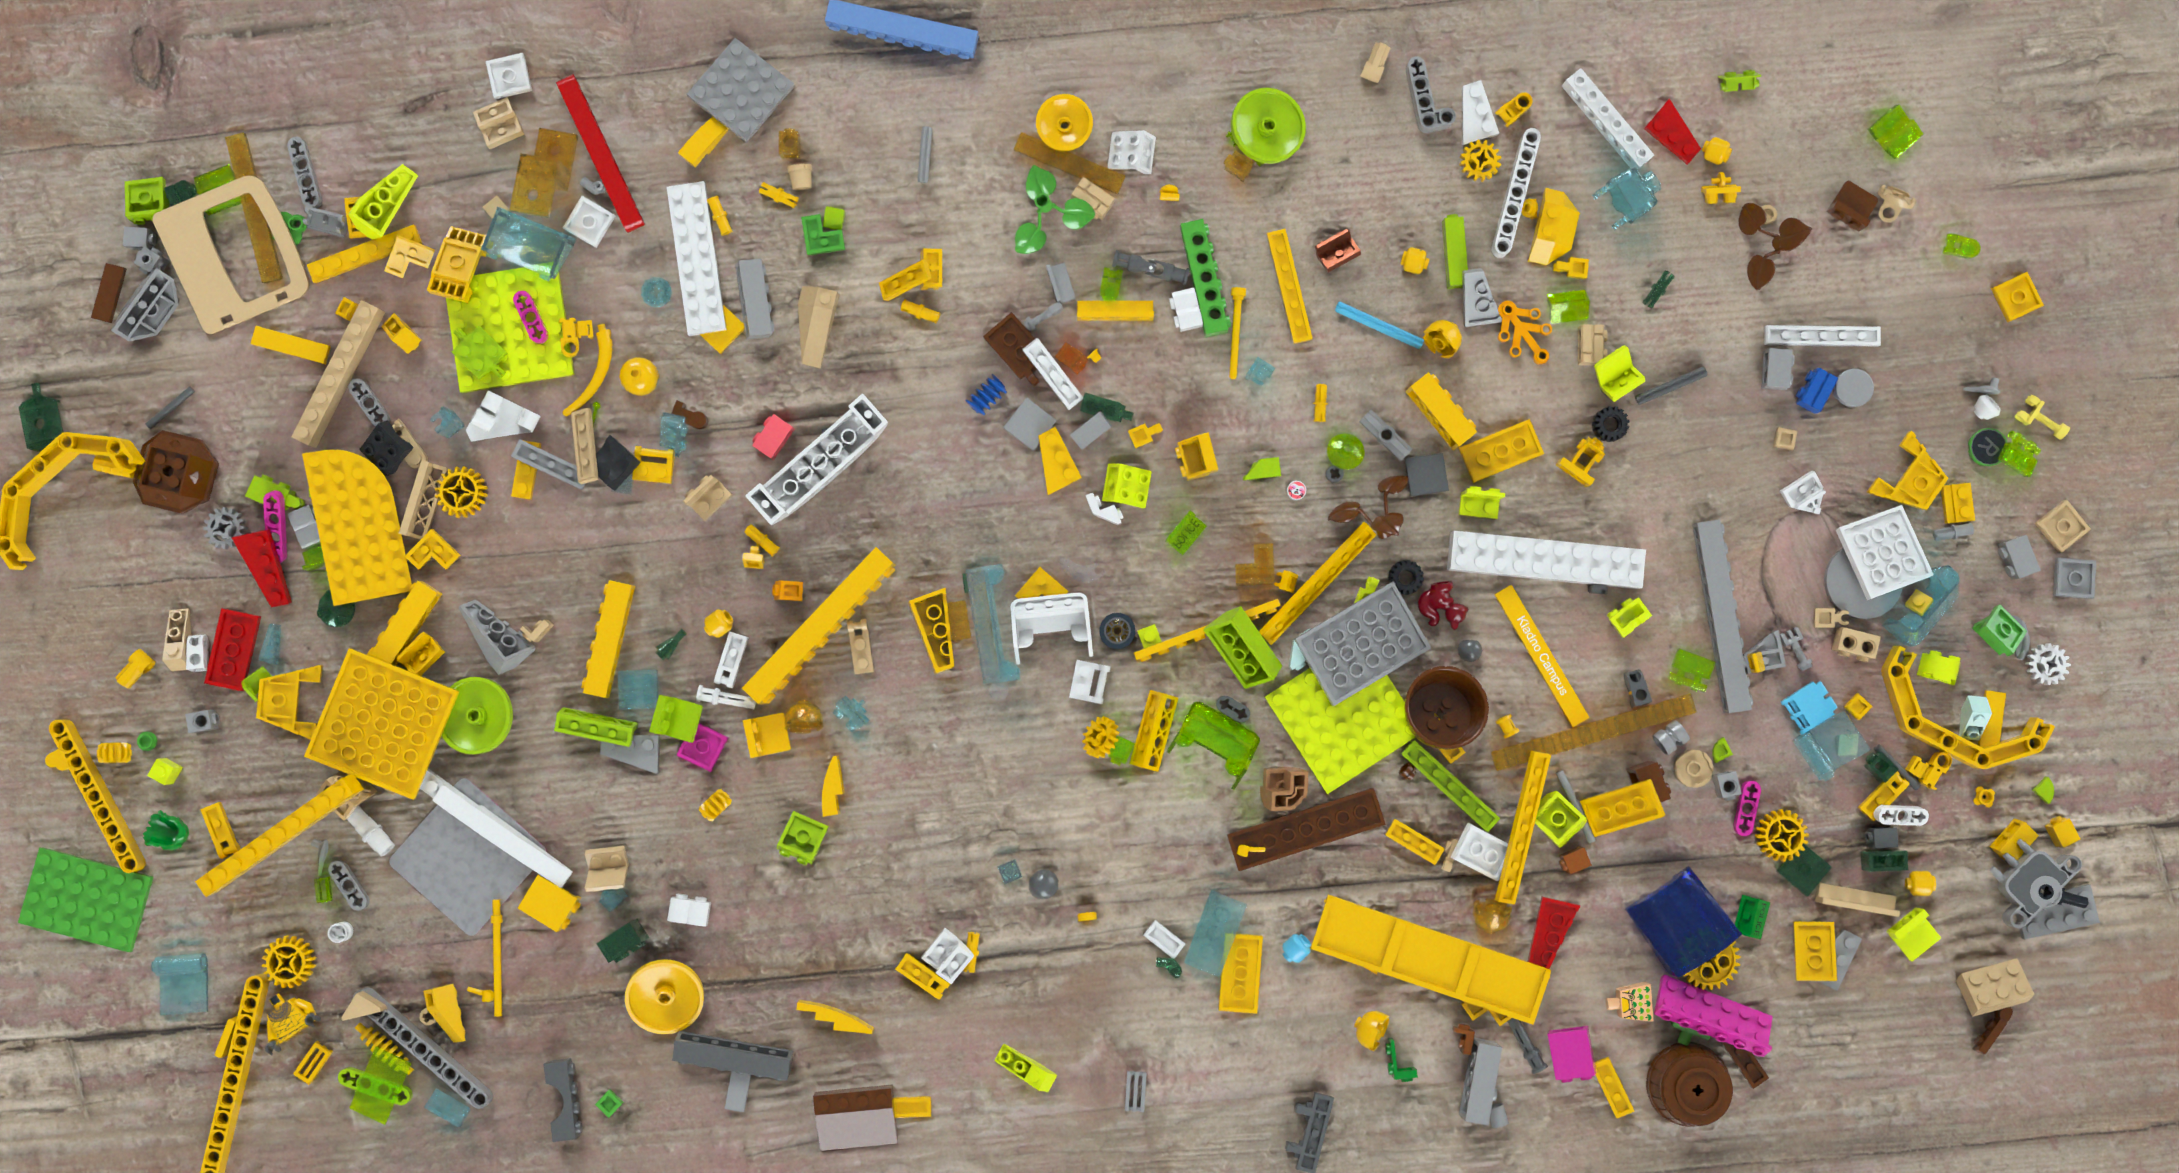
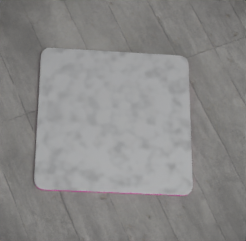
[389,778,546,936]

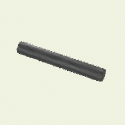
[1635,367,1708,405]

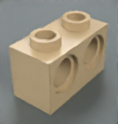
[1832,627,1881,662]

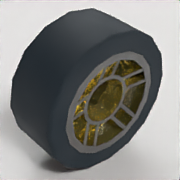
[1099,613,1135,649]

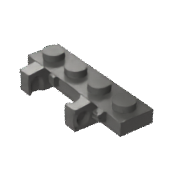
[1285,1092,1334,1173]

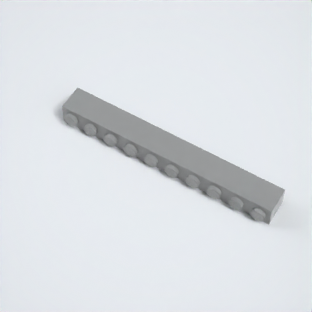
[1692,520,1753,713]

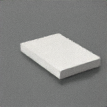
[1451,823,1508,882]

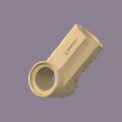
[1360,42,1390,83]

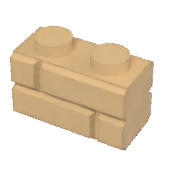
[1071,177,1115,220]
[1578,324,1607,366]

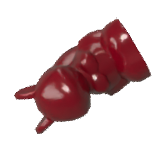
[1417,581,1469,630]

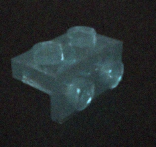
[660,412,688,458]

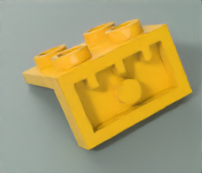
[743,713,791,758]

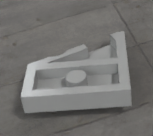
[1743,630,1786,674]

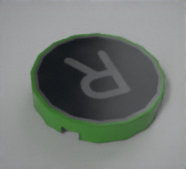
[1968,428,2008,466]

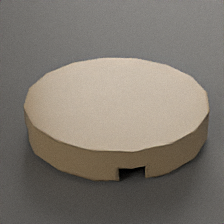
[1674,749,1714,788]

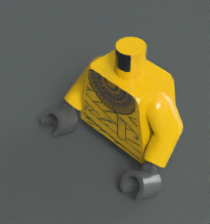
[265,993,321,1056]

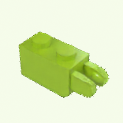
[245,474,306,511]

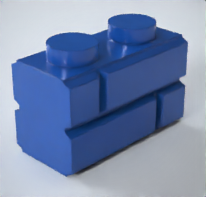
[1796,368,1838,414]

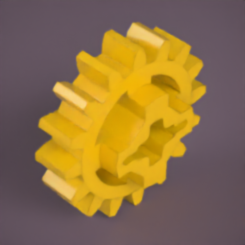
[1459,139,1502,182]
[1082,716,1119,759]

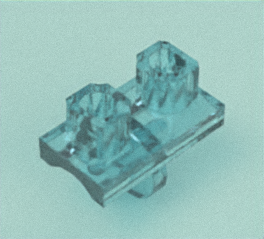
[833,696,870,732]

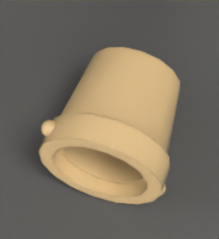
[787,164,812,190]

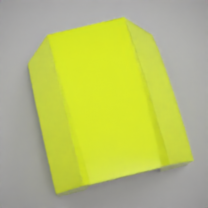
[1535,791,1587,848]

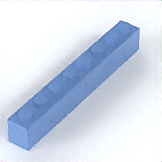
[825,0,979,59]

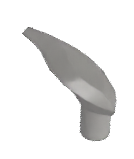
[1963,378,2000,394]
[311,839,328,876]

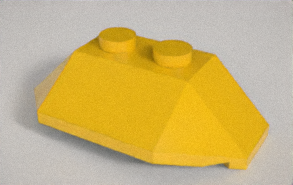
[1528,188,1580,266]

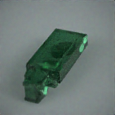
[1080,393,1134,423]

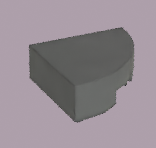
[1588,585,1608,594]

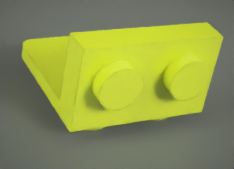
[1594,345,1645,402]

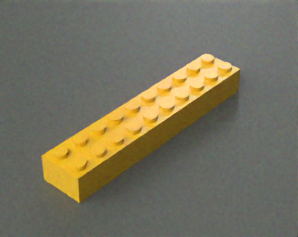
[742,547,896,704]

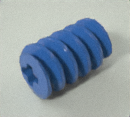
[965,374,1007,415]

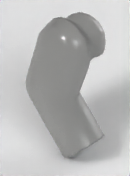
[580,177,606,195]

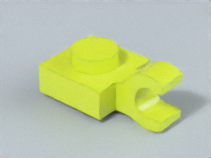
[1354,576,1379,603]

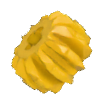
[97,742,132,763]
[699,789,732,821]

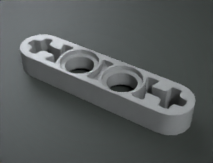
[287,137,322,209]

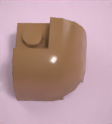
[1260,767,1309,811]

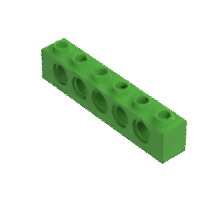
[1180,219,1231,338]

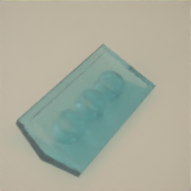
[1184,890,1247,977]

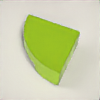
[1712,737,1733,763]
[2032,776,2054,804]

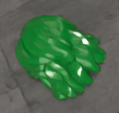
[143,810,189,850]

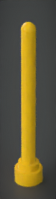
[1229,287,1246,379]

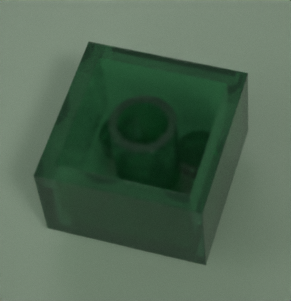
[596,918,649,963]

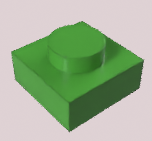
[595,1089,624,1118]

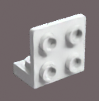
[1108,130,1156,174]

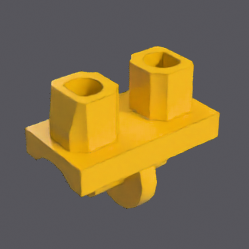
[1701,172,1741,204]

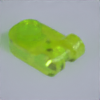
[1942,233,1981,259]
[1100,267,1123,302]

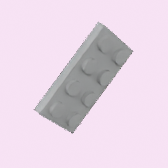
[2016,884,2100,939]

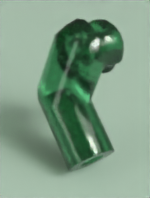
[1156,957,1182,978]

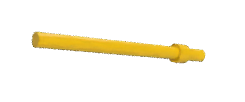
[491,899,503,1017]

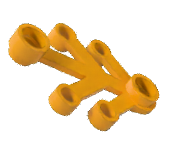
[1498,301,1552,365]

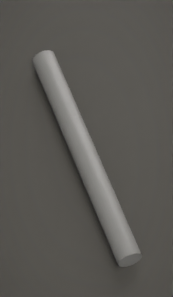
[1556,770,1596,843]

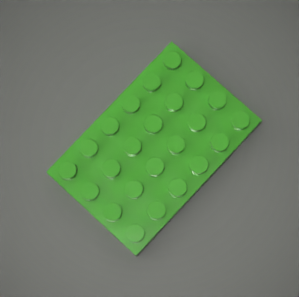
[18,847,154,953]

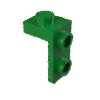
[1385,1038,1418,1082]

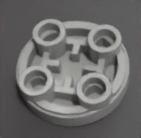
[1833,368,1874,407]

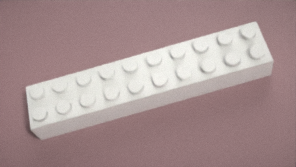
[1447,531,1646,589]

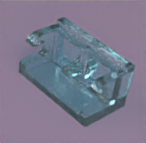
[1245,357,1275,385]
[430,406,465,439]
[424,1088,471,1127]

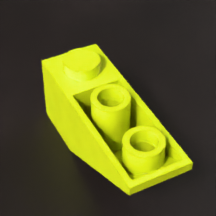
[994,1044,1057,1092]

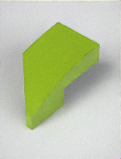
[1243,457,1281,481]

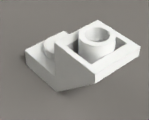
[1086,493,1123,525]

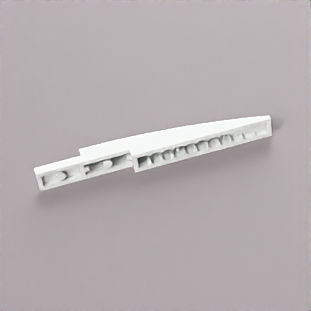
[420,768,573,888]

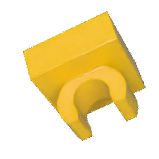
[742,546,765,569]
[1274,570,1298,593]

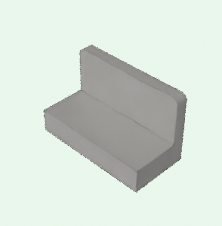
[1046,262,1076,304]

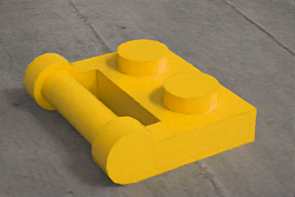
[632,446,675,484]

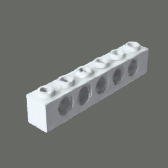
[1562,68,1654,173]

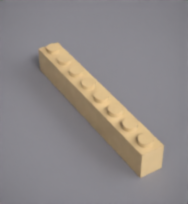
[291,300,385,448]

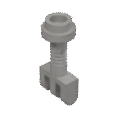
[1024,302,1064,332]
[1780,627,1813,671]

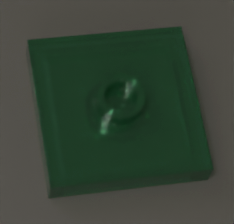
[1776,844,1832,897]

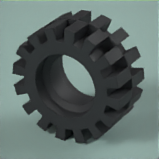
[1592,406,1630,442]
[1388,560,1424,595]

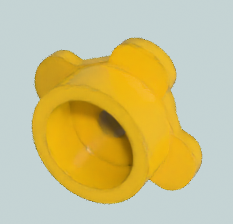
[1973,786,1995,808]

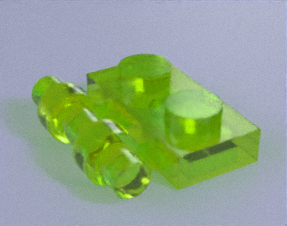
[1998,430,2041,477]
[1668,648,1716,692]

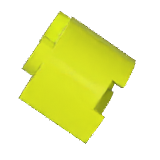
[1607,597,1652,638]
[1917,650,1961,686]

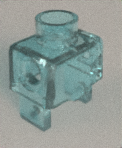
[1592,167,1661,231]

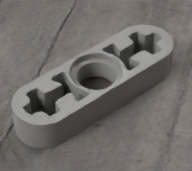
[348,379,390,426]
[328,860,370,911]

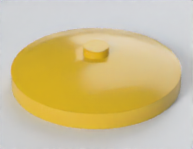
[625,960,704,1034]

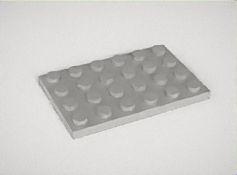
[1294,581,1431,706]

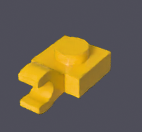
[1553,257,1589,279]
[1128,423,1163,449]

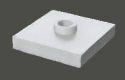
[486,53,532,99]
[563,196,616,248]

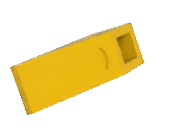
[423,984,466,1043]

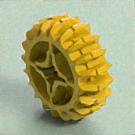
[435,466,488,518]
[1755,809,1809,862]
[262,935,317,988]

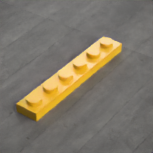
[307,224,422,284]
[1266,229,1313,344]

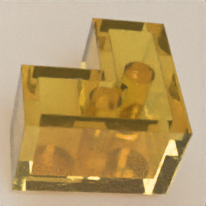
[1235,543,1275,586]

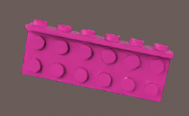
[1654,974,1773,1057]

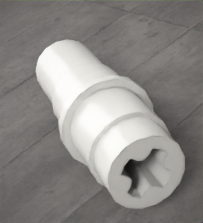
[347,805,395,856]

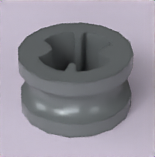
[1326,465,1344,483]

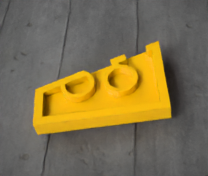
[1038,427,1082,495]

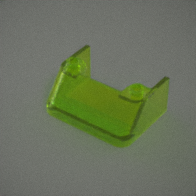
[1167,702,1260,790]

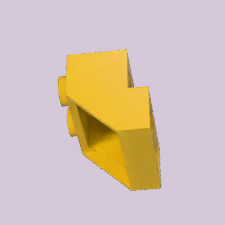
[1175,432,1218,481]

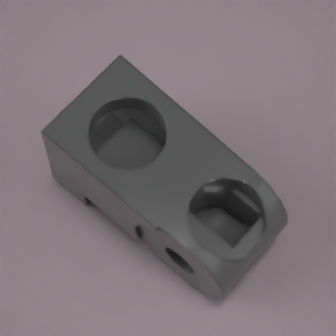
[1624,669,1652,708]

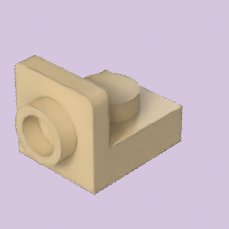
[520,619,554,642]

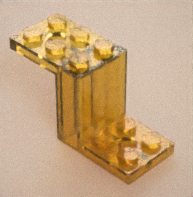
[509,128,578,218]

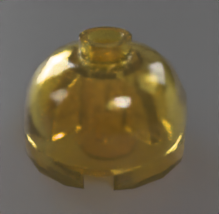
[785,700,823,734]
[1472,898,1512,934]

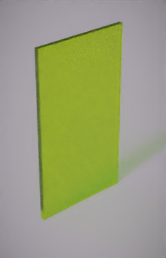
[349,1047,412,1125]

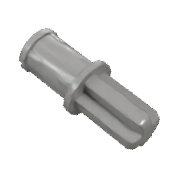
[1933,523,1974,541]

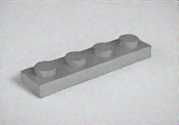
[511,439,586,490]

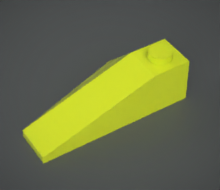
[348,164,418,240]

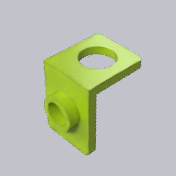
[241,666,272,702]

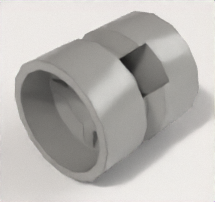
[1652,720,1690,755]

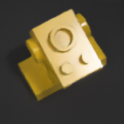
[1556,436,1605,487]

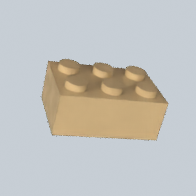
[1956,958,2034,1017]

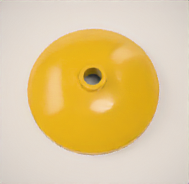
[1036,94,1093,151]

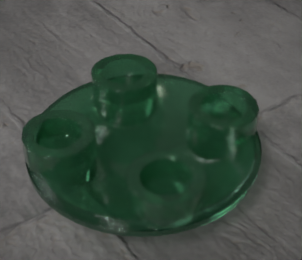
[317,590,356,627]

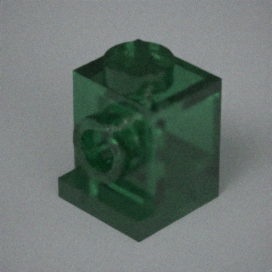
[1864,752,1899,783]

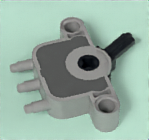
[1990,839,2089,928]

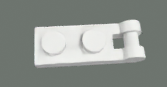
[714,631,749,688]

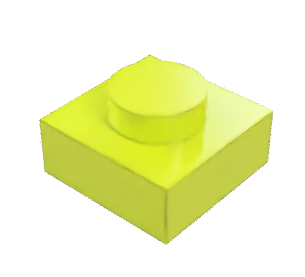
[1137,624,1162,649]

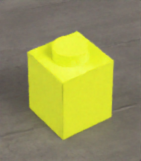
[147,758,183,785]

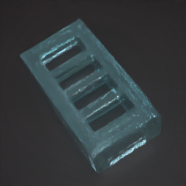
[258,623,281,665]

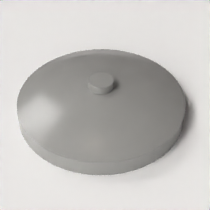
[1824,548,1903,619]

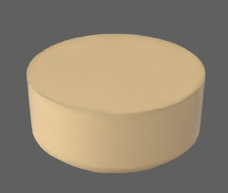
[1762,205,1777,225]

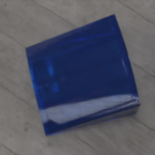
[1625,866,1742,978]

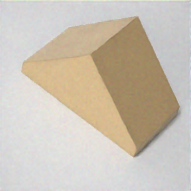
[342,991,387,1021]

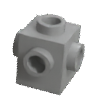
[134,247,169,275]

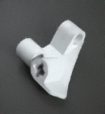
[466,391,541,442]

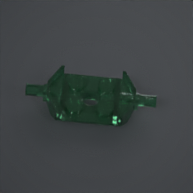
[19,383,63,452]

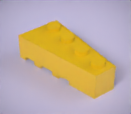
[908,588,954,675]

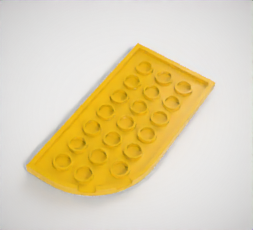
[302,450,412,606]

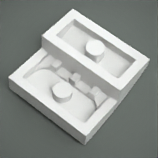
[921,928,974,984]

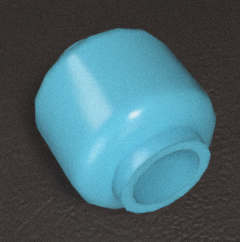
[1282,934,1311,963]

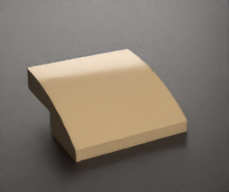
[473,97,524,149]

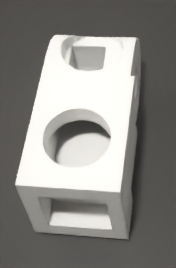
[186,634,209,672]

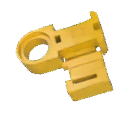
[559,318,593,358]
[1905,751,1952,790]

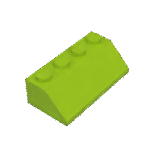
[1203,606,1282,689]

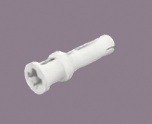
[696,685,756,710]

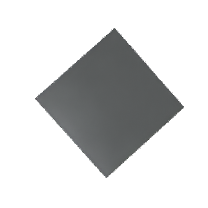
[1404,453,1449,497]

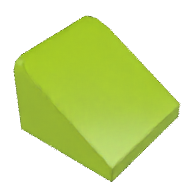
[823,206,846,230]

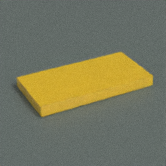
[1458,419,1544,483]
[1580,779,1665,837]
[1218,932,1263,1014]

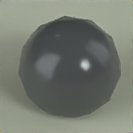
[1458,640,1482,662]

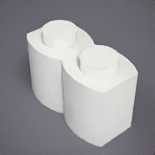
[1169,288,1203,332]
[667,894,711,927]

